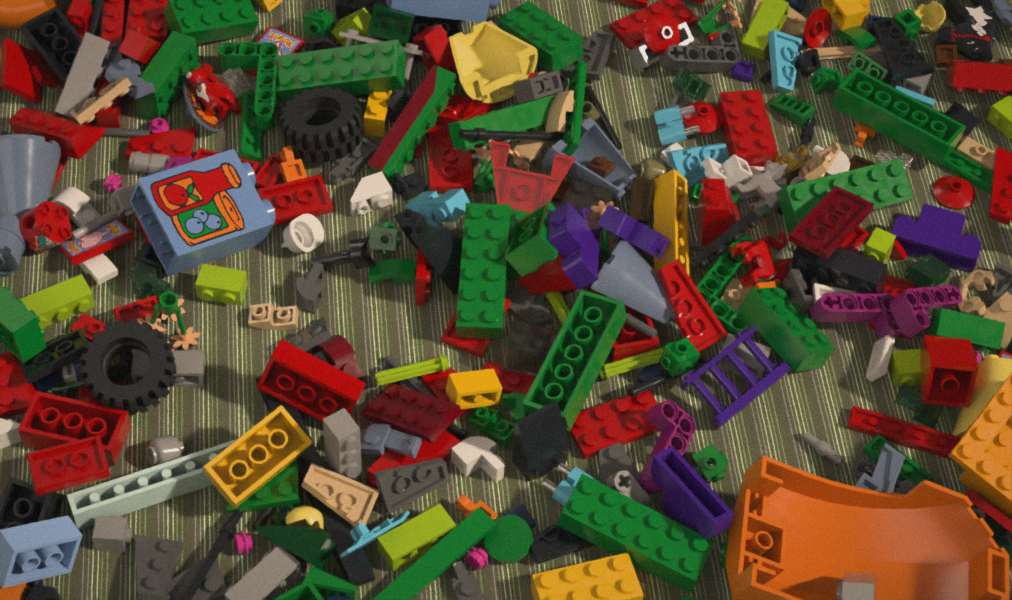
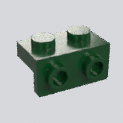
[367,4,415,44]

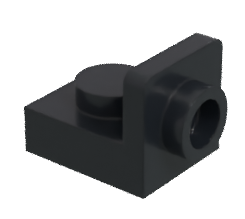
[393,172,427,201]

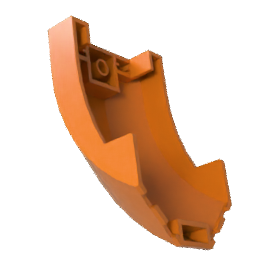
[725,455,1009,600]

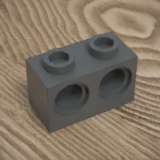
[512,70,564,103]

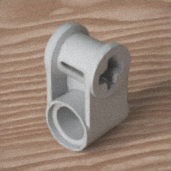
[606,470,651,506]

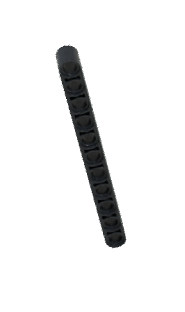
[256,376,375,587]

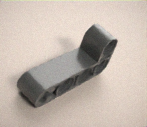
[660,29,740,73]

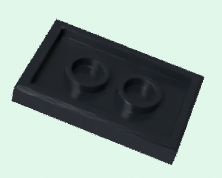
[18,328,89,384]

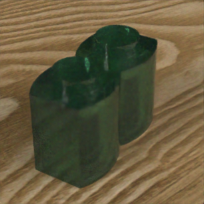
[905,253,953,288]

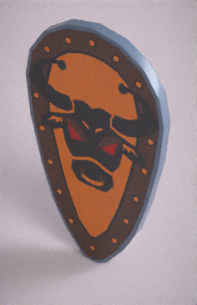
[183,78,224,132]

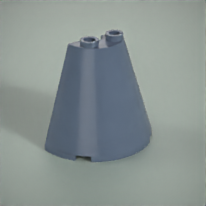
[542,117,638,201]
[0,134,61,218]
[591,239,676,325]

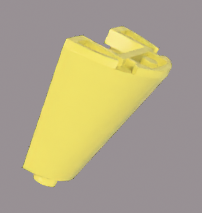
[448,21,538,103]
[952,354,1012,438]

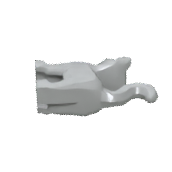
[735,160,807,214]

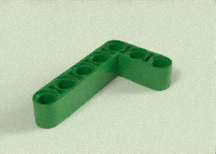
[218,42,279,131]
[696,235,753,339]

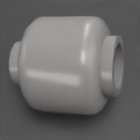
[146,435,185,466]

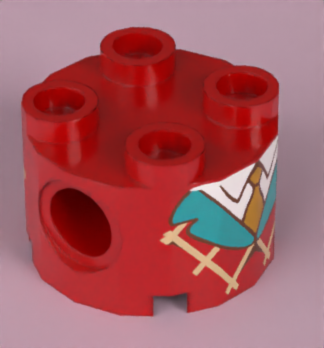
[19,201,72,252]

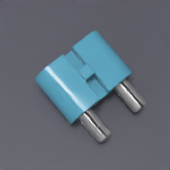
[654,105,700,146]
[543,463,601,506]

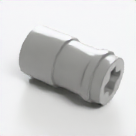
[129,151,170,175]

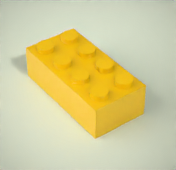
[203,405,313,509]
[531,552,644,600]

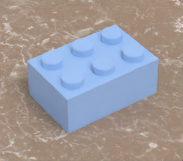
[0,515,83,588]

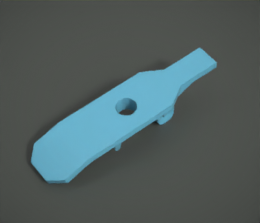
[340,509,410,558]

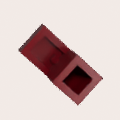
[314,334,363,378]

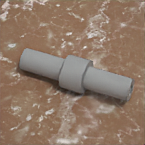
[802,431,845,466]

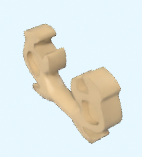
[952,269,995,317]

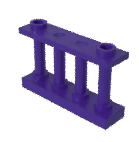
[681,326,791,430]

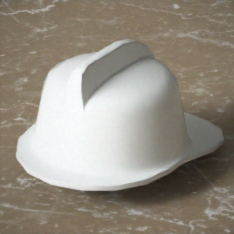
[281,213,324,253]

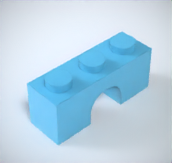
[405,188,470,222]

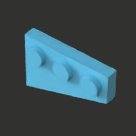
[768,30,803,93]
[667,143,730,188]

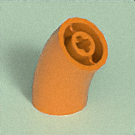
[0,0,60,30]

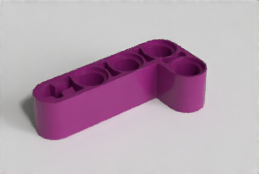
[889,285,962,338]
[811,293,901,339]
[637,400,696,496]

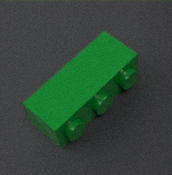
[928,308,1005,353]

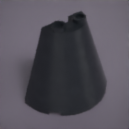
[394,209,463,295]

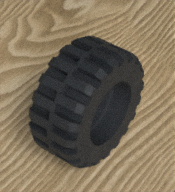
[279,86,364,164]
[80,319,176,415]

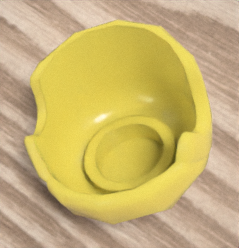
[914,1,946,33]
[286,506,324,531]

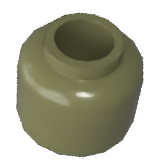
[635,158,669,180]

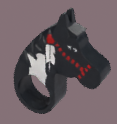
[934,0,996,63]

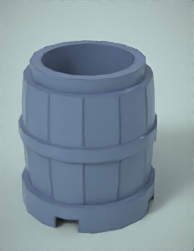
[0,213,27,277]

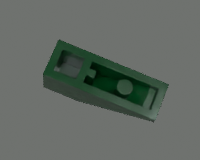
[255,526,337,570]

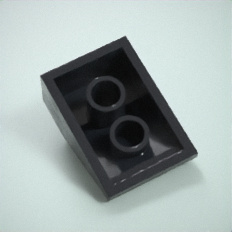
[512,400,569,482]
[0,477,65,530]

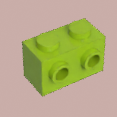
[331,7,374,47]

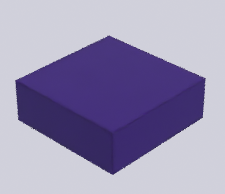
[730,60,756,83]

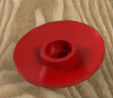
[804,8,832,48]
[643,14,680,55]
[682,101,723,134]
[933,176,976,210]

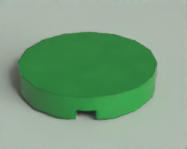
[484,515,533,564]

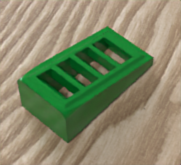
[769,93,816,128]
[303,567,357,600]

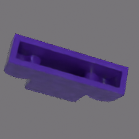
[547,202,600,290]
[598,204,671,260]
[891,204,981,273]
[651,446,734,539]

